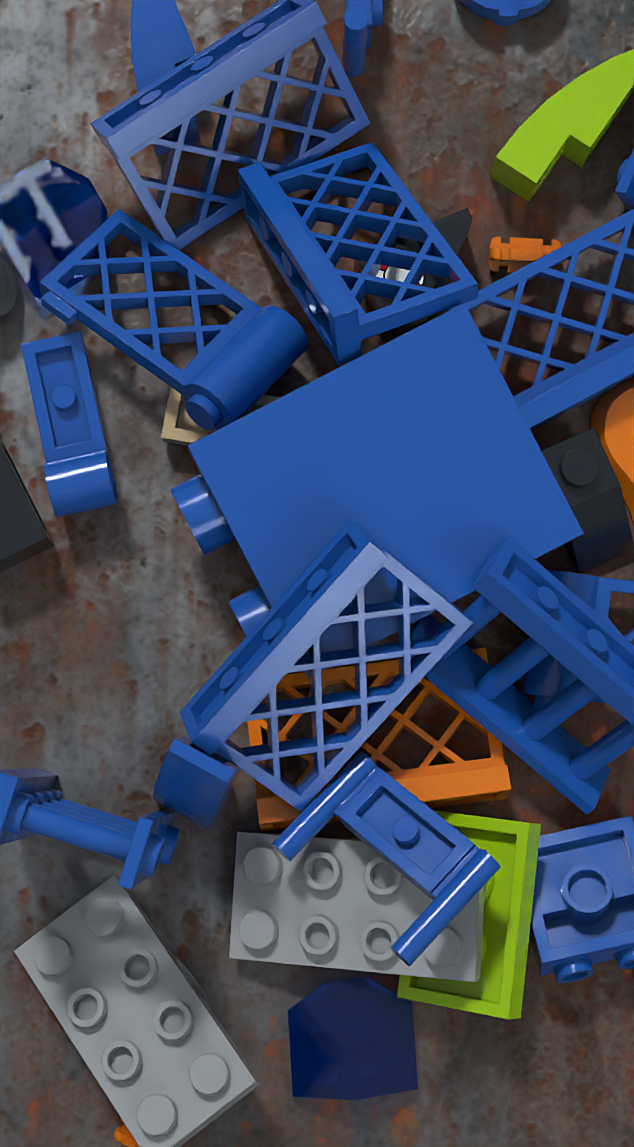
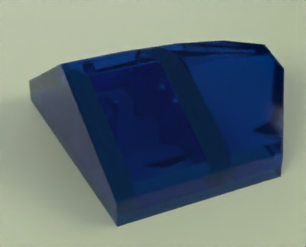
[0,157,109,306]
[288,977,418,1100]

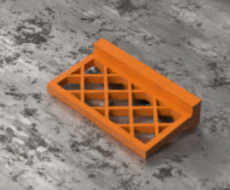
[247,647,511,832]

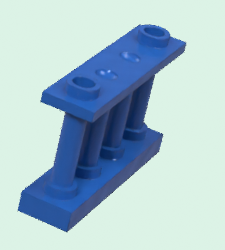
[410,537,634,815]
[0,768,181,889]

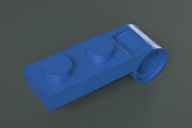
[21,331,118,518]

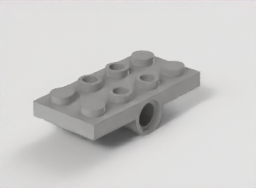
[229,831,487,982]
[14,874,261,1147]

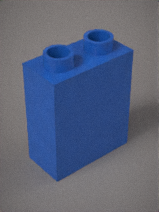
[170,303,584,678]

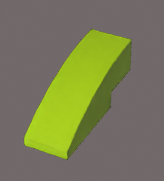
[490,49,634,202]

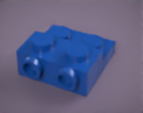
[529,816,634,983]

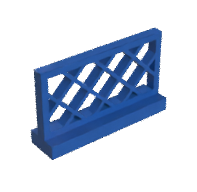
[90,0,371,250]
[238,142,478,365]
[446,209,634,431]
[180,518,473,811]

